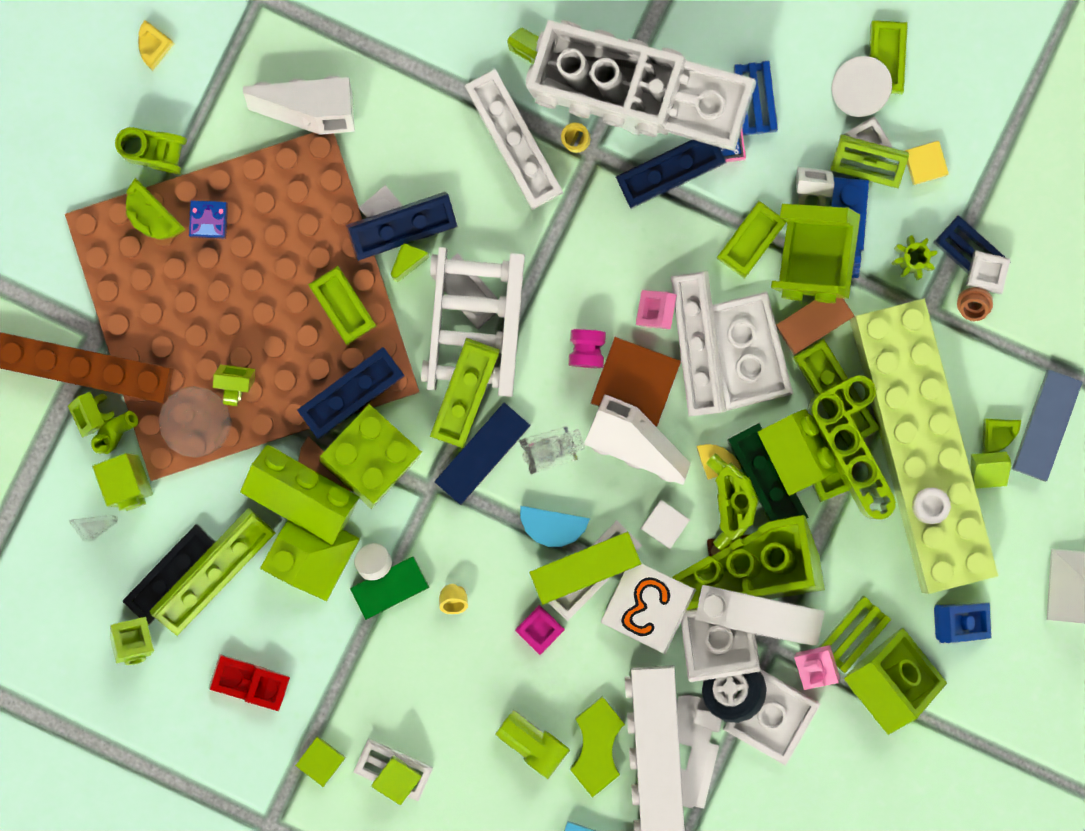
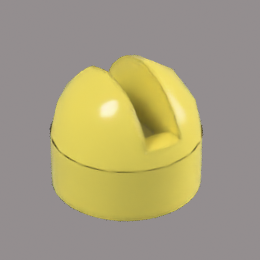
[561,123,591,153]
[439,584,468,614]

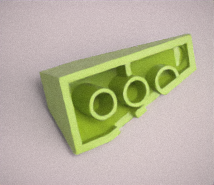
[672,515,825,610]

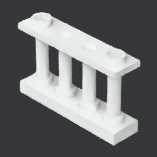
[421,247,525,397]

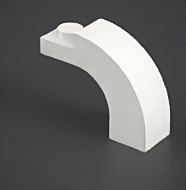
[695,585,825,646]

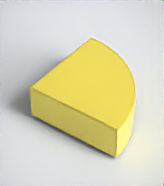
[138,20,174,71]
[696,444,742,480]

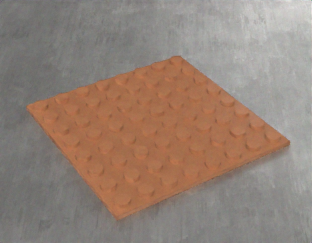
[65,132,420,481]

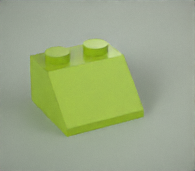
[844,628,947,735]

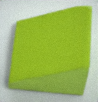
[507,28,539,65]
[390,243,430,282]
[971,451,1011,489]
[371,755,422,806]

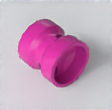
[568,329,606,368]

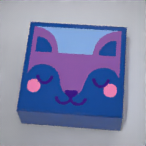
[189,201,228,239]

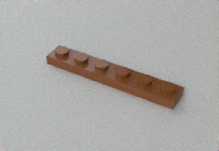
[0,332,173,403]

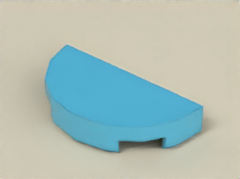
[520,506,590,547]

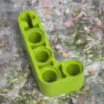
[808,375,896,520]

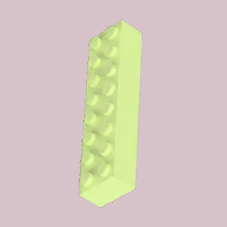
[850,298,998,594]

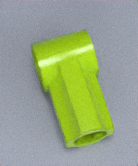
[495,709,570,779]

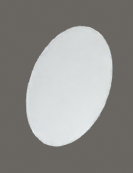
[832,56,892,117]

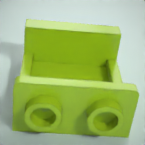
[771,204,860,303]

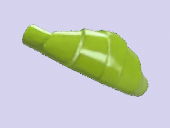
[706,453,758,551]

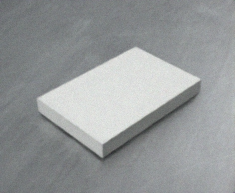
[712,292,793,411]

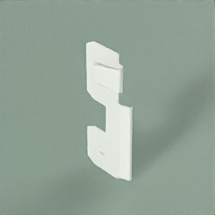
[677,694,722,809]

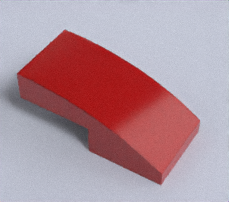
[208,654,290,711]

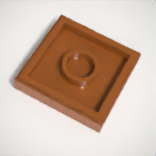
[590,337,681,427]

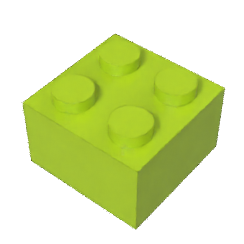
[319,404,422,510]

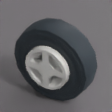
[702,672,767,723]

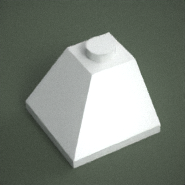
[1046,549,1085,624]

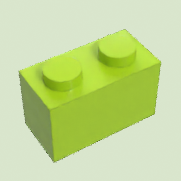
[757,409,838,496]
[92,453,153,511]

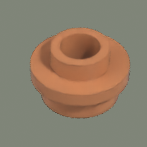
[957,287,993,321]

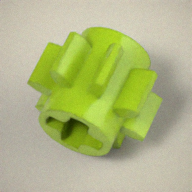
[892,235,938,280]

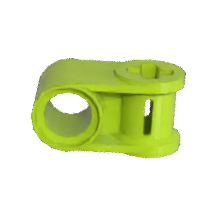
[115,127,187,174]

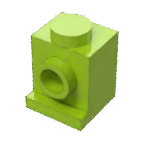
[110,617,154,665]

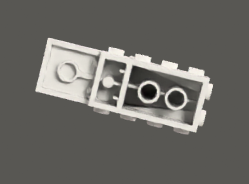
[526,20,756,151]

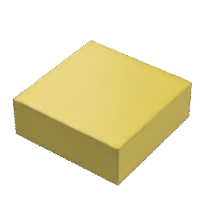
[905,141,949,186]

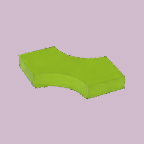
[570,696,625,798]

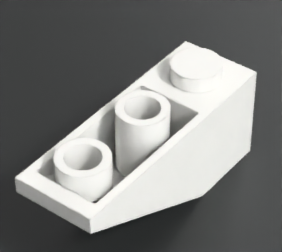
[243,76,355,135]
[584,394,690,485]

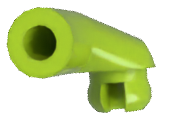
[91,411,138,454]

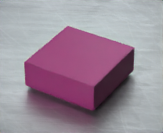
[515,604,565,655]

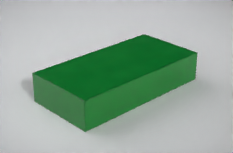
[350,556,430,620]

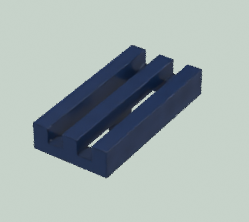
[933,215,1011,274]

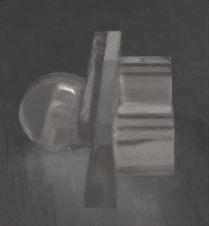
[519,426,585,475]

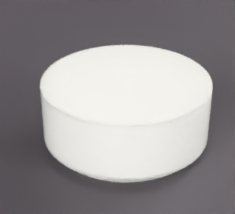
[912,488,951,524]
[354,543,392,580]

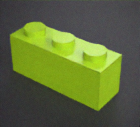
[240,444,360,545]

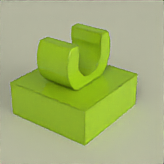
[213,364,255,406]
[68,392,115,438]

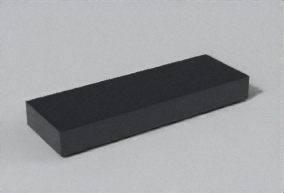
[122,524,216,626]

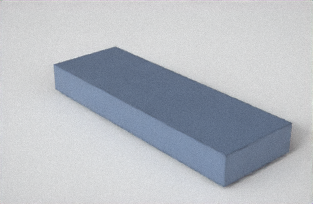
[1012,370,1083,482]

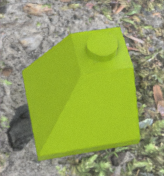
[260,520,360,601]

